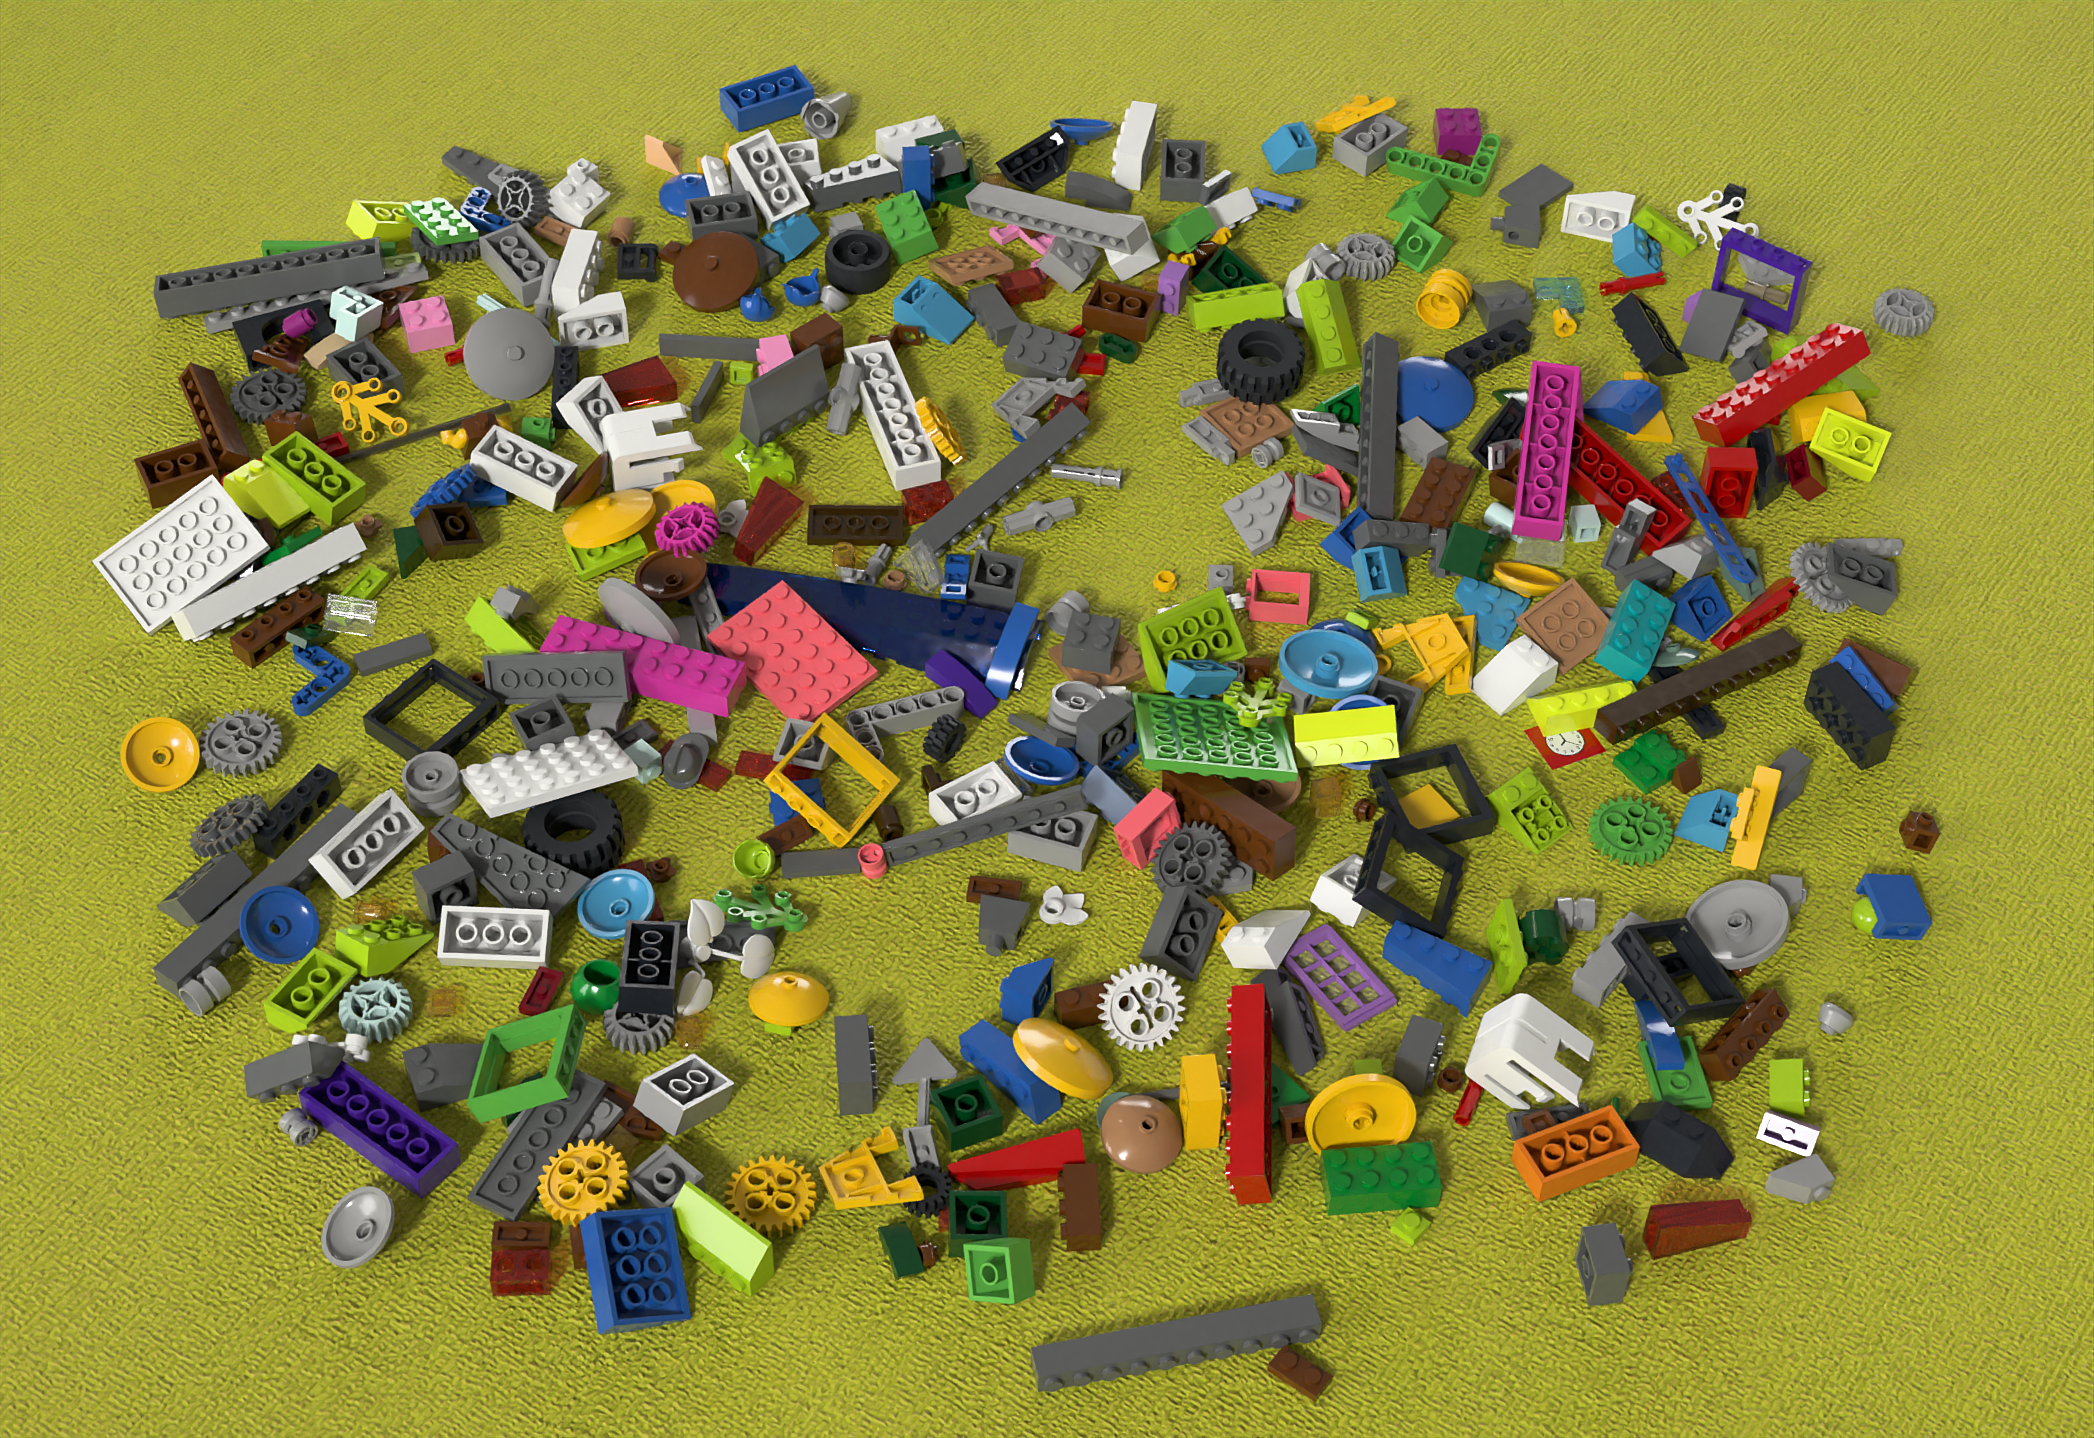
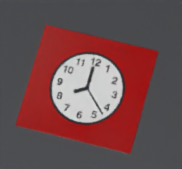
[1524,726,1607,770]

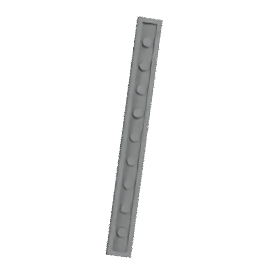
[203,262,429,334]

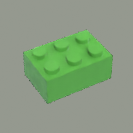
[874,189,939,265]

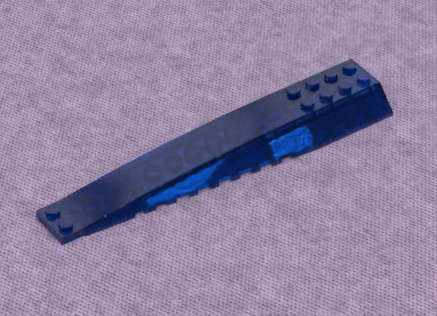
[676,562,1046,692]

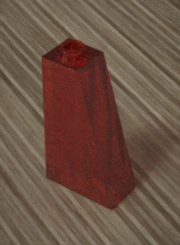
[597,355,678,408]
[732,476,804,567]
[1642,1199,1752,1260]

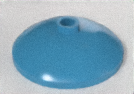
[577,869,655,939]

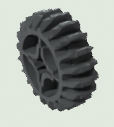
[495,170,549,229]

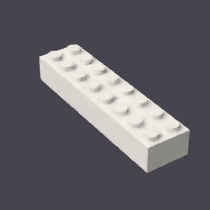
[844,340,941,491]
[170,523,367,642]

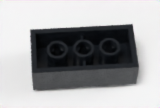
[1803,661,1896,771]
[618,920,680,1015]

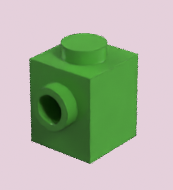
[520,417,557,451]

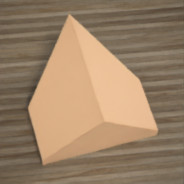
[644,135,683,175]

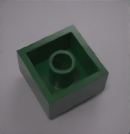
[930,1074,1003,1152]
[947,1190,1008,1258]

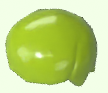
[733,839,775,879]
[1851,896,1878,934]

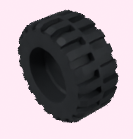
[1216,318,1305,405]
[522,789,625,880]

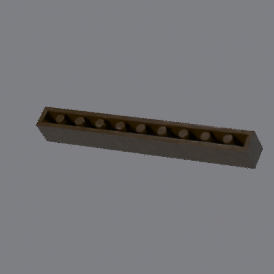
[1593,628,1802,745]

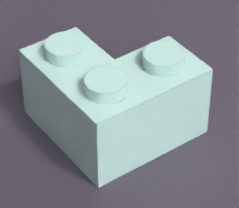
[329,285,383,342]

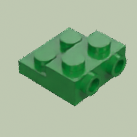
[1612,729,1686,795]

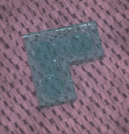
[1533,277,1585,314]

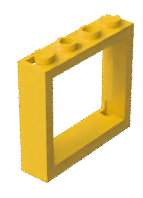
[763,712,900,849]

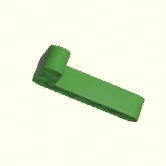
[1385,133,1500,197]

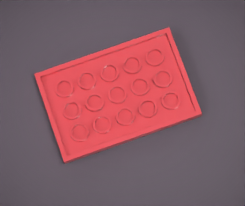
[707,580,878,723]

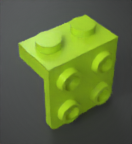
[735,442,797,497]

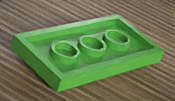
[403,198,478,246]

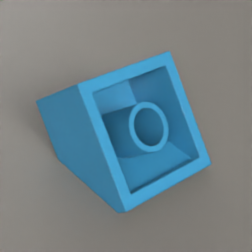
[1166,659,1238,699]

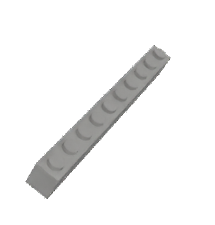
[965,182,1149,255]

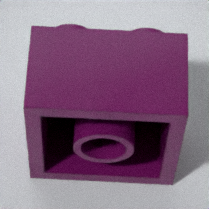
[1433,108,1482,155]

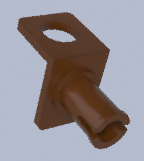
[868,325,922,355]

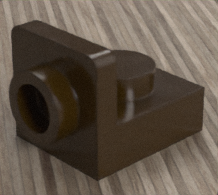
[921,764,954,800]

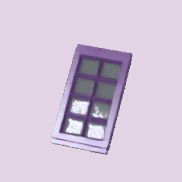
[1281,924,1397,1032]

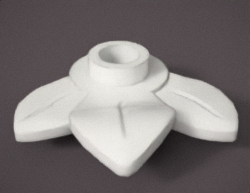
[718,500,763,540]
[1039,885,1088,925]

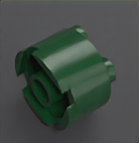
[1518,909,1569,966]

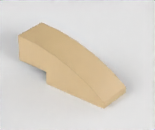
[303,332,374,370]

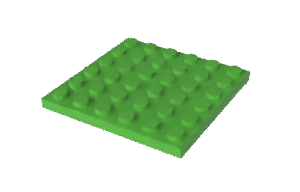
[1131,692,1298,783]

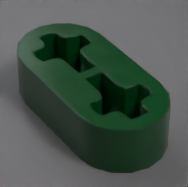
[1098,333,1138,364]

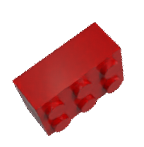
[1696,447,1758,518]

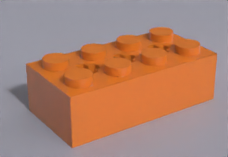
[1511,1105,1640,1202]

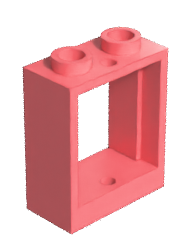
[1245,569,1310,625]
[1113,787,1183,870]

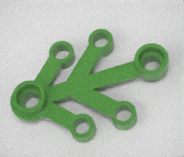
[713,884,808,932]

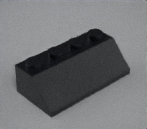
[1611,292,1690,377]

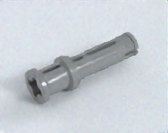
[534,258,560,328]
[1051,463,1123,490]

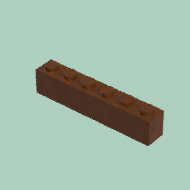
[178,362,251,473]

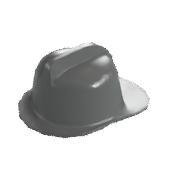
[663,733,709,789]

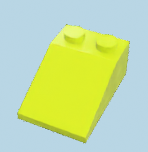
[346,201,417,242]
[1809,407,1891,483]
[223,459,310,529]

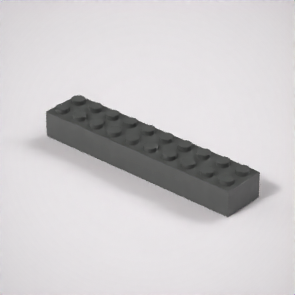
[153,237,385,319]

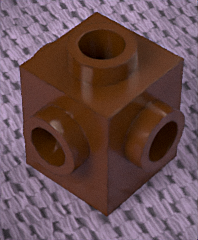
[1899,811,1940,854]

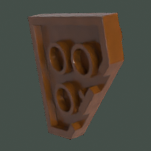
[327,285,420,329]

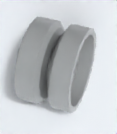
[1047,681,1106,741]
[402,751,464,817]

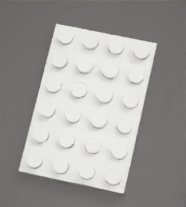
[92,474,270,636]
[459,729,639,818]

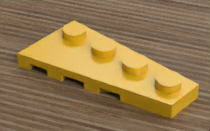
[1623,371,1673,443]

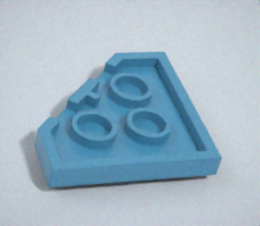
[1454,576,1531,652]

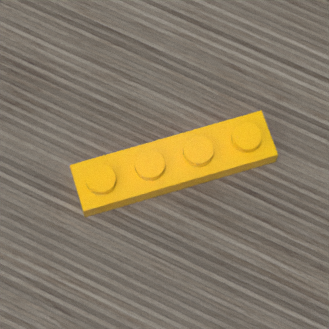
[1444,615,1477,696]

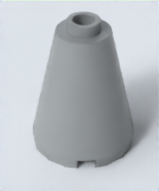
[801,91,853,140]

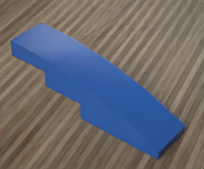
[1634,1000,1685,1071]

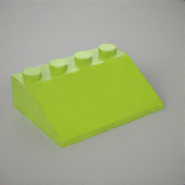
[1770,335,1880,402]
[1137,586,1248,693]

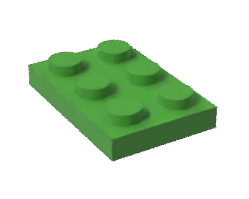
[1637,1036,1713,1111]

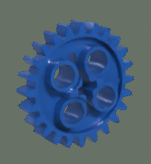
[409,463,477,519]

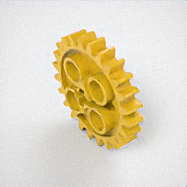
[914,396,967,466]
[537,1139,630,1227]
[725,1155,817,1239]

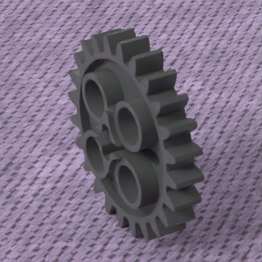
[411,227,483,264]
[230,367,308,426]
[189,794,269,858]
[1150,821,1233,898]

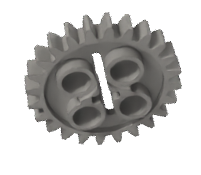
[1788,542,1854,614]
[199,709,283,778]

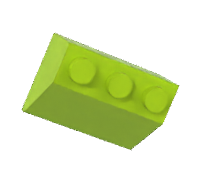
[263,947,358,1033]

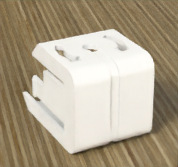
[601,402,703,492]
[1465,993,1595,1110]

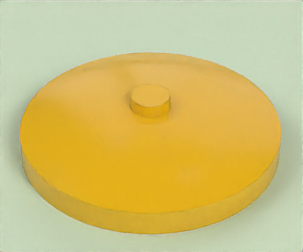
[638,480,719,558]
[562,489,656,548]
[1013,1018,1113,1100]
[1304,1074,1416,1157]

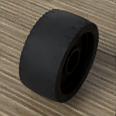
[825,230,891,295]

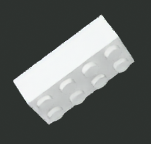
[1112,101,1157,191]
[727,129,810,230]
[551,229,604,321]
[470,425,578,512]
[308,789,425,900]
[437,905,553,969]

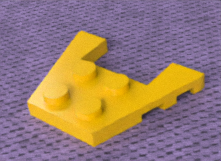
[1315,95,1397,134]
[1372,613,1470,694]
[818,1126,924,1210]

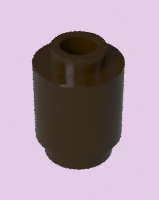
[873,805,904,842]

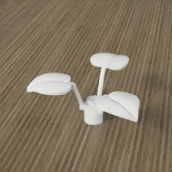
[676,899,775,1018]

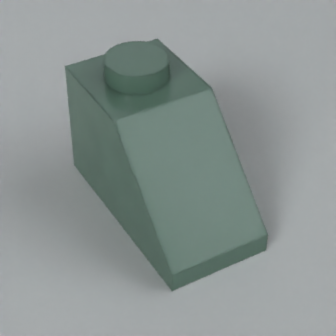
[1717,546,1765,602]

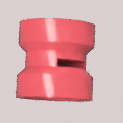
[858,843,888,879]

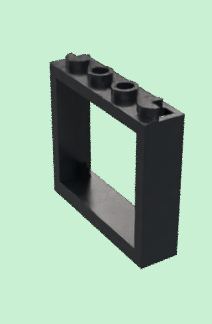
[362,658,501,761]
[1367,744,1495,854]
[1352,811,1464,940]
[1611,918,1745,1027]

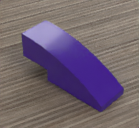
[925,649,998,720]

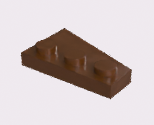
[603,1080,666,1141]

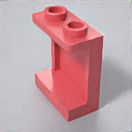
[1285,464,1352,522]

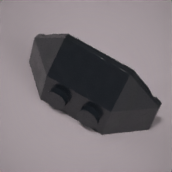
[996,125,1071,193]
[1466,396,1525,471]
[1746,428,1789,510]
[1625,1101,1735,1180]

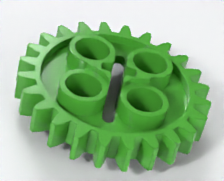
[1588,796,1673,867]

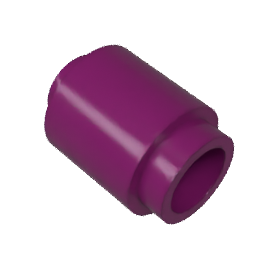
[282,308,318,339]

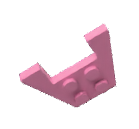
[989,224,1055,280]

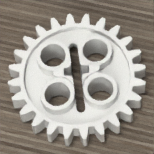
[1097,963,1185,1052]

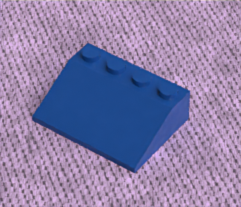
[580,1207,691,1335]

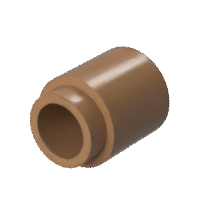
[608,217,635,249]

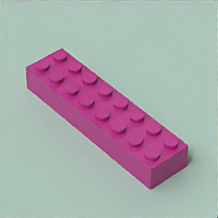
[1511,360,1580,541]
[540,615,747,718]

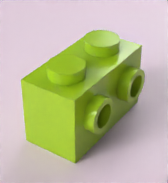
[1769,1059,1810,1119]

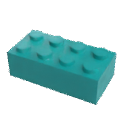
[1593,579,1676,686]

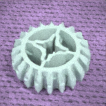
[338,976,413,1044]

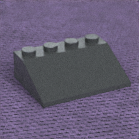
[739,344,829,448]

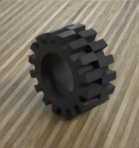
[1717,183,1747,222]
[923,714,967,763]
[903,1164,952,1219]

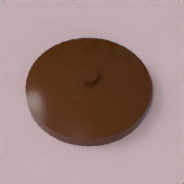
[672,232,760,313]

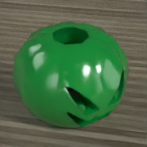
[570,959,621,1017]

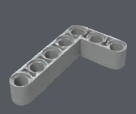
[846,686,964,765]

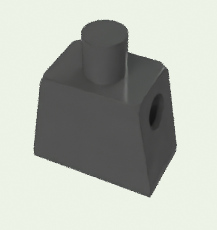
[1490,205,1540,248]
[979,894,1030,957]

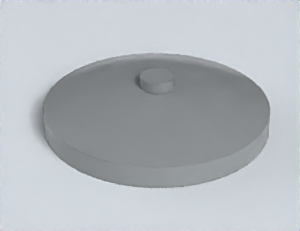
[463,308,555,401]
[598,578,681,645]
[1683,880,1790,970]

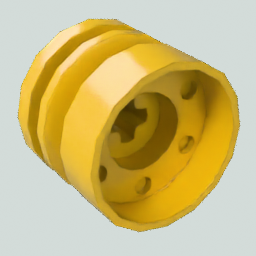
[1415,269,1473,329]

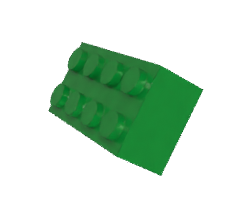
[1319,1141,1442,1216]

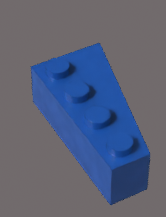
[1382,920,1493,1018]
[959,1019,1062,1125]

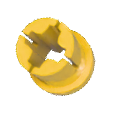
[1552,308,1577,337]

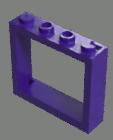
[1711,227,1813,335]

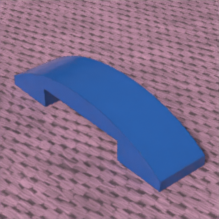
[941,554,970,600]
[984,602,1040,701]

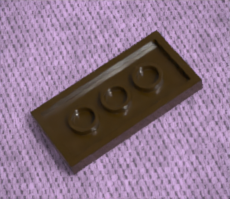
[807,505,904,546]

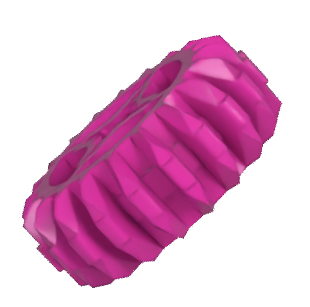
[655,501,720,558]

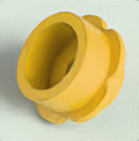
[1153,570,1177,593]

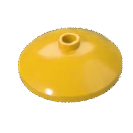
[1493,561,1565,599]
[120,717,200,793]
[748,971,829,1026]

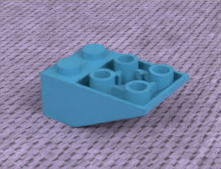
[893,275,974,345]

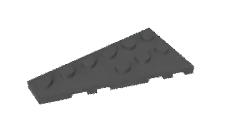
[430,813,592,922]

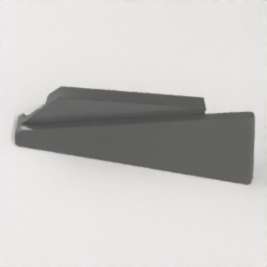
[1251,967,1325,1076]

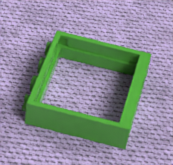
[467,1004,587,1123]

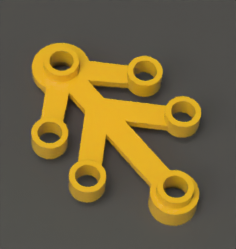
[331,377,410,444]

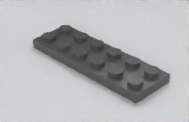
[482,650,632,704]
[467,1069,608,1221]

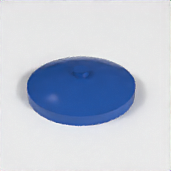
[1396,356,1474,433]

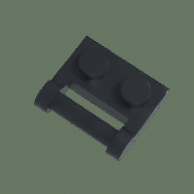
[617,243,659,283]

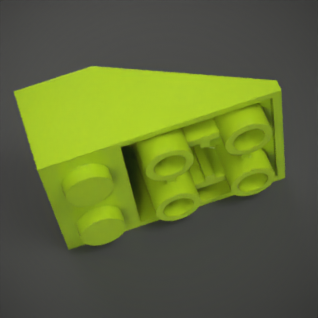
[1485,766,1574,855]
[335,915,434,977]

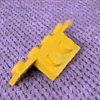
[1730,765,1782,871]

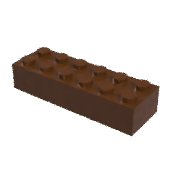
[1162,770,1296,881]

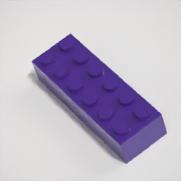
[298,1060,461,1199]

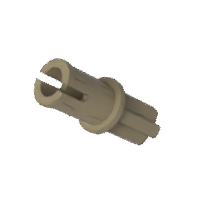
[1743,280,1788,305]

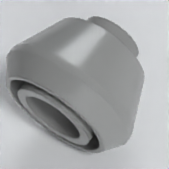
[820,285,849,314]
[1818,1002,1854,1036]

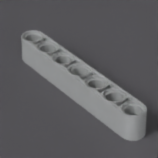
[671,615,718,746]

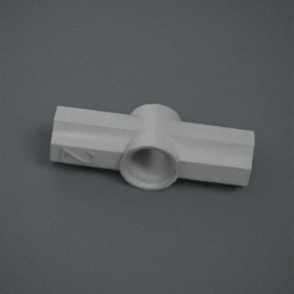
[826,363,862,436]
[1002,497,1076,536]

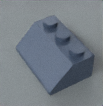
[1080,765,1157,836]

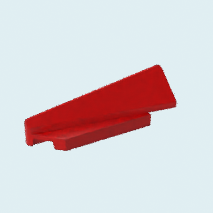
[1710,577,1800,652]
[948,1128,1086,1191]

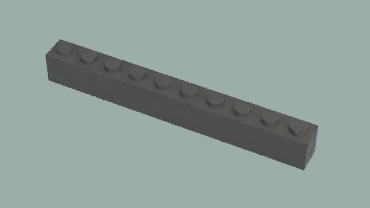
[1356,332,1399,521]
[906,402,1091,563]
[153,803,358,999]
[1030,1294,1322,1392]

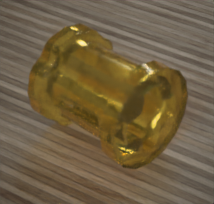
[1142,272,1161,291]
[353,900,386,923]

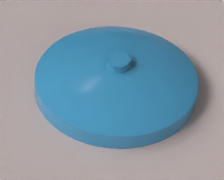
[1278,629,1378,699]

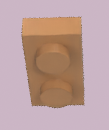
[534,216,578,247]

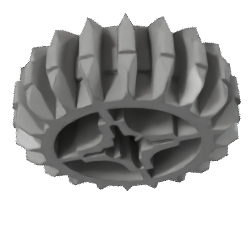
[1336,231,1395,282]
[1873,287,1935,338]
[603,1002,677,1056]

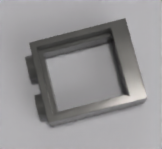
[1768,747,1812,822]

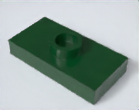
[285,623,336,649]

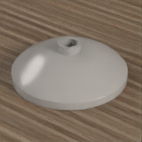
[321,1186,395,1268]

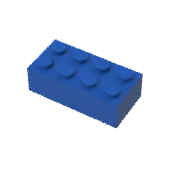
[719,65,814,132]

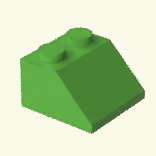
[1386,177,1449,225]
[1150,205,1217,254]
[1391,215,1453,274]
[963,1237,1036,1304]

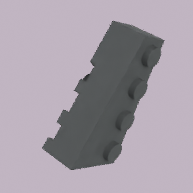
[803,154,902,213]

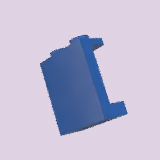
[1855,873,1932,940]

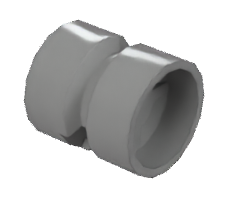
[1305,243,1346,281]
[1045,590,1090,636]
[1553,897,1595,931]
[179,966,232,1017]

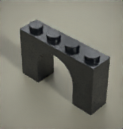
[232,299,335,373]

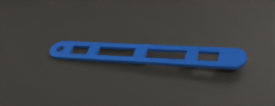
[1664,453,1755,584]

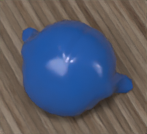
[781,268,821,307]
[740,288,775,322]

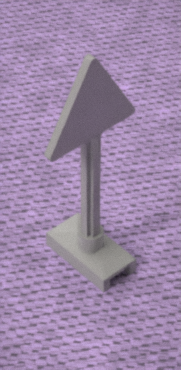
[892,1037,958,1171]

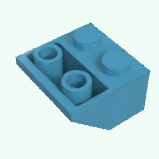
[1261,122,1317,175]
[760,213,821,264]
[1612,222,1662,277]
[1351,546,1408,603]
[1674,789,1739,852]

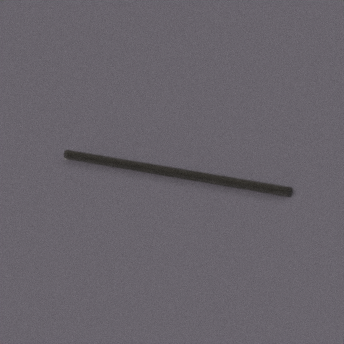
[333,403,511,465]

